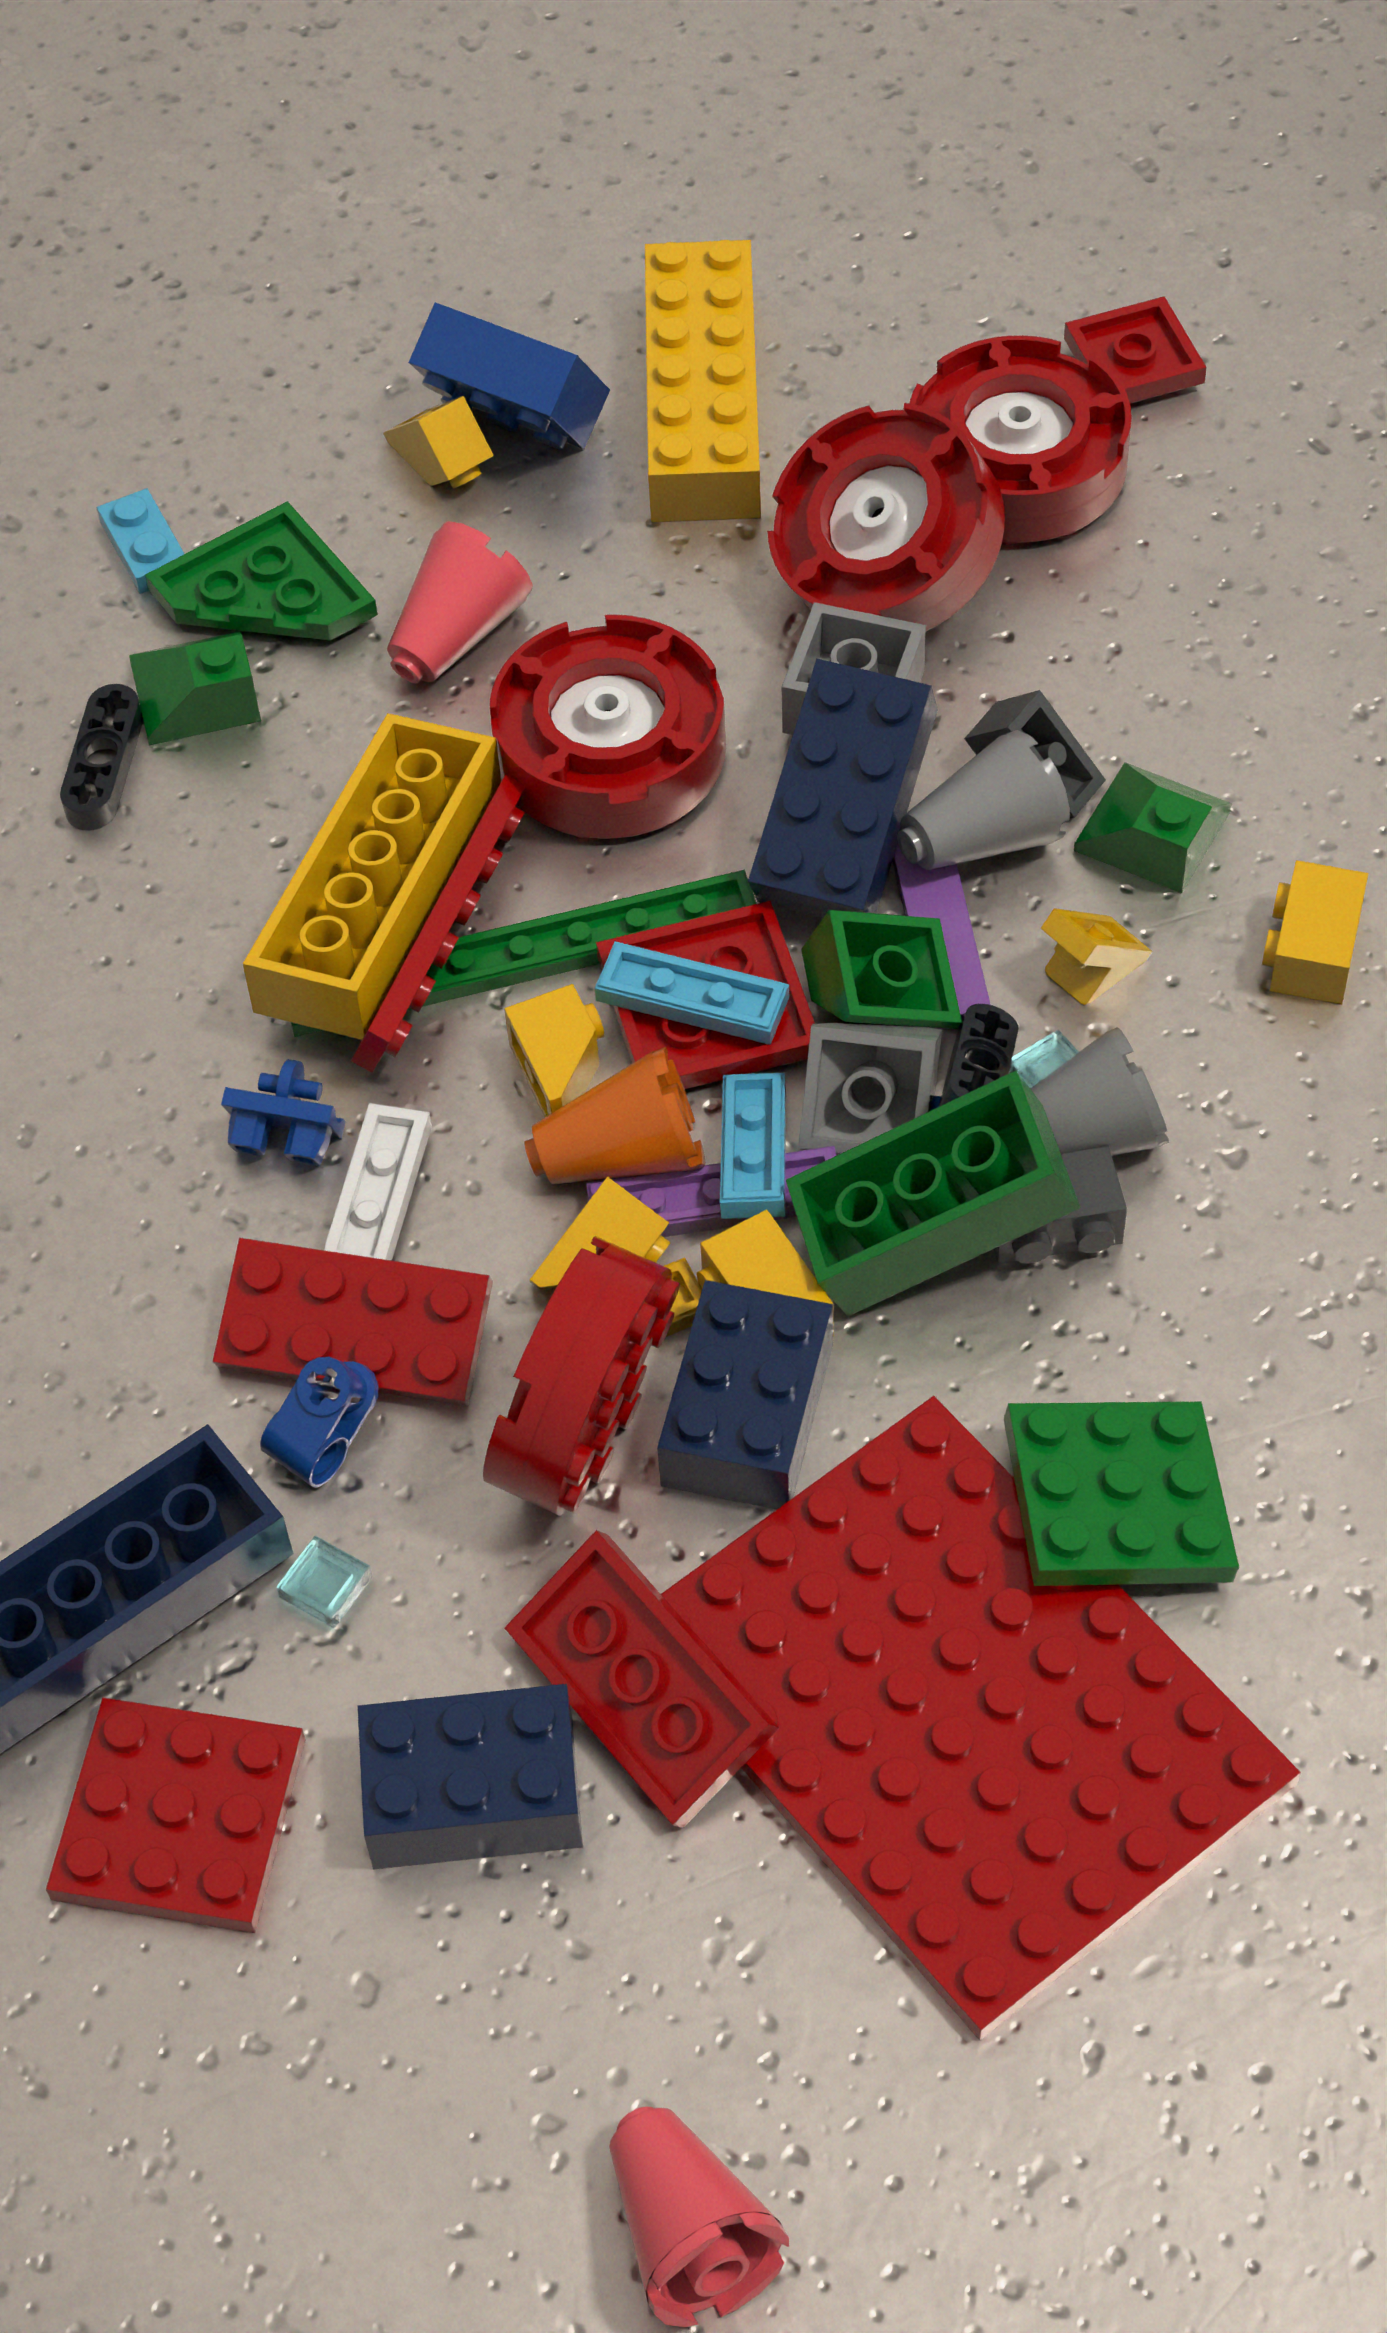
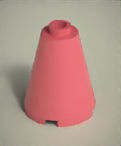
[387,521,533,684]
[609,2106,789,2327]

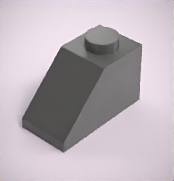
[964,690,1106,819]

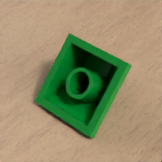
[129,632,261,746]
[1074,762,1232,893]
[801,910,962,1029]

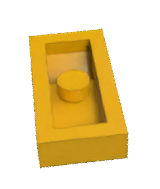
[1041,908,1153,1005]

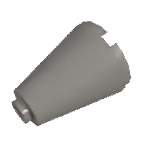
[897,730,1070,870]
[1030,1027,1169,1156]

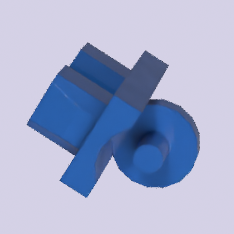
[221,1059,346,1166]

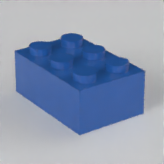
[408,302,610,450]

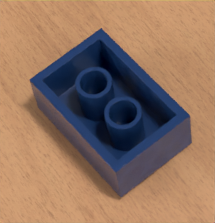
[657,1280,833,1510]
[357,1684,583,1870]

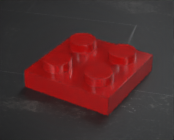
[1064,296,1207,403]

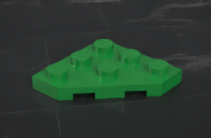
[145,501,378,640]

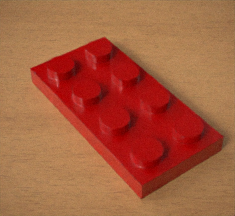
[212,1238,493,1406]
[504,1530,779,1828]

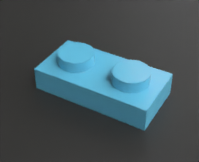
[96,488,184,594]

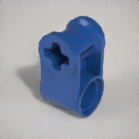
[260,1357,378,1488]

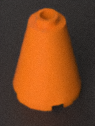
[524,1047,706,1185]

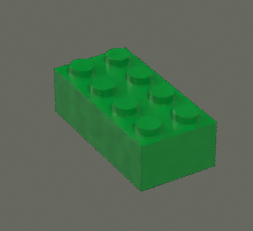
[786,1070,1081,1316]

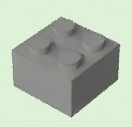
[781,602,926,735]

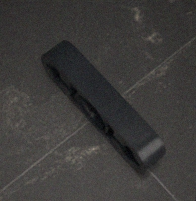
[60,684,143,830]
[939,1004,1019,1107]

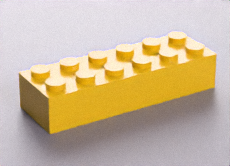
[645,240,761,522]
[243,713,501,1040]

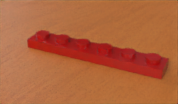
[351,774,525,1073]

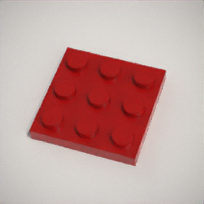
[596,901,815,1089]
[46,1697,306,1933]

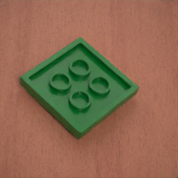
[1003,1401,1239,1586]

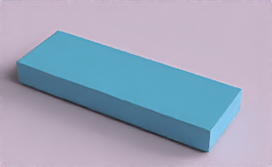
[595,941,789,1045]
[720,1073,786,1219]

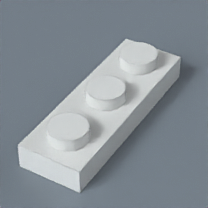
[324,1103,432,1261]

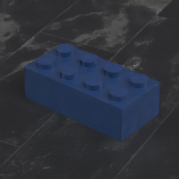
[748,659,938,918]

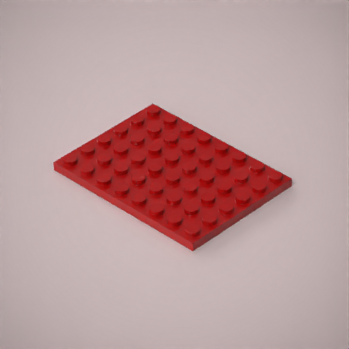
[661,1396,1301,2040]

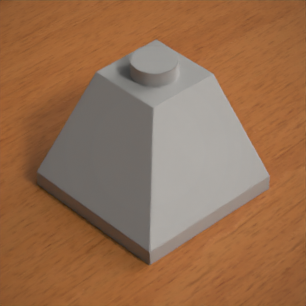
[798,1022,942,1154]

